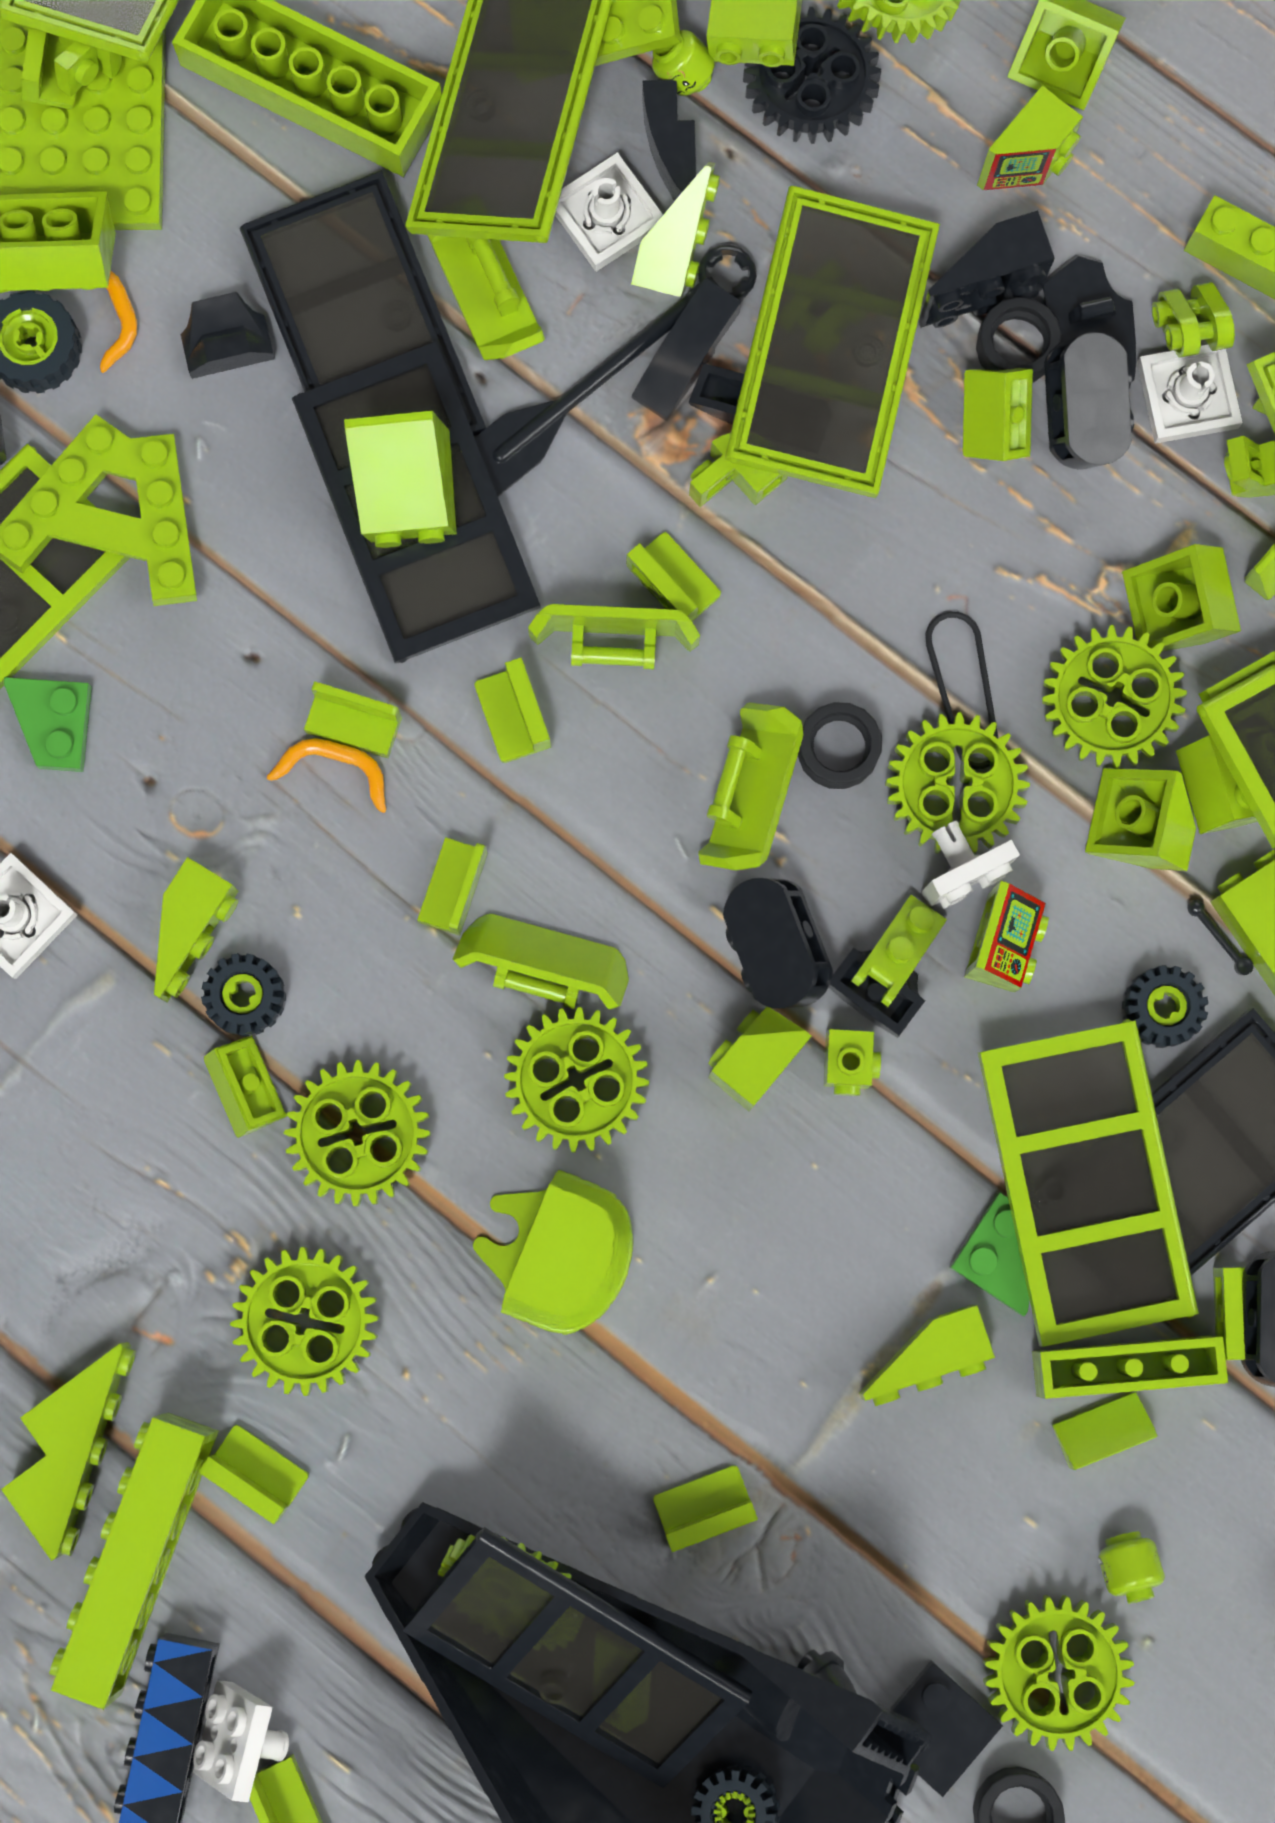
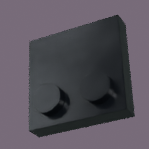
[890,1660,1003,1797]

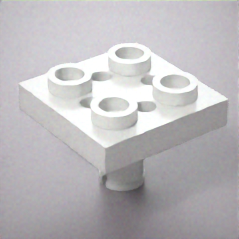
[555,152,663,272]
[1137,345,1242,444]
[921,820,1020,909]
[0,853,78,979]
[193,1680,289,1802]

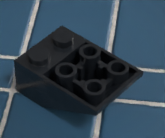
[918,210,1055,328]

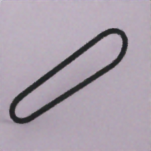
[925,612,999,769]

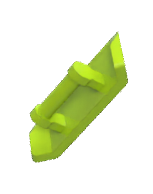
[427,196,545,360]
[528,604,700,670]
[698,702,803,871]
[452,914,629,1009]

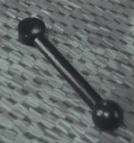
[1187,899,1254,975]

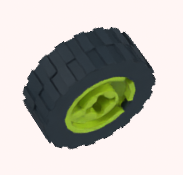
[0,291,82,394]

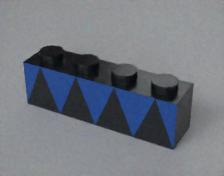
[114,1633,220,1823]

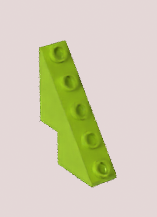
[1,1342,136,1561]

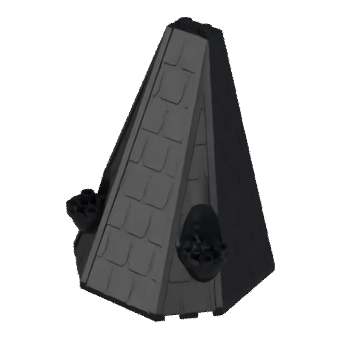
[364,1502,933,1823]

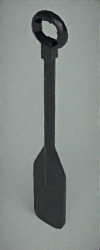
[451,244,757,528]

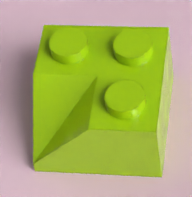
[708,1006,812,1112]

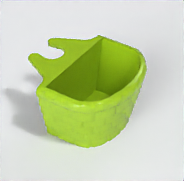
[473,1170,634,1335]

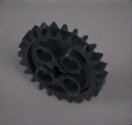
[743,7,881,144]

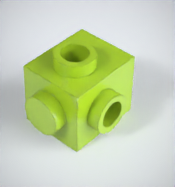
[823,1029,881,1096]

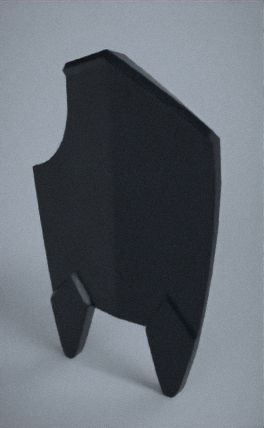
[1042,255,1136,383]

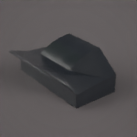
[180,292,275,379]
[829,947,926,1038]

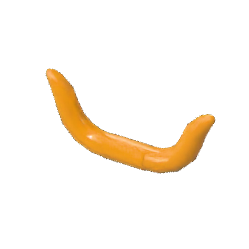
[100,271,137,373]
[267,738,386,813]

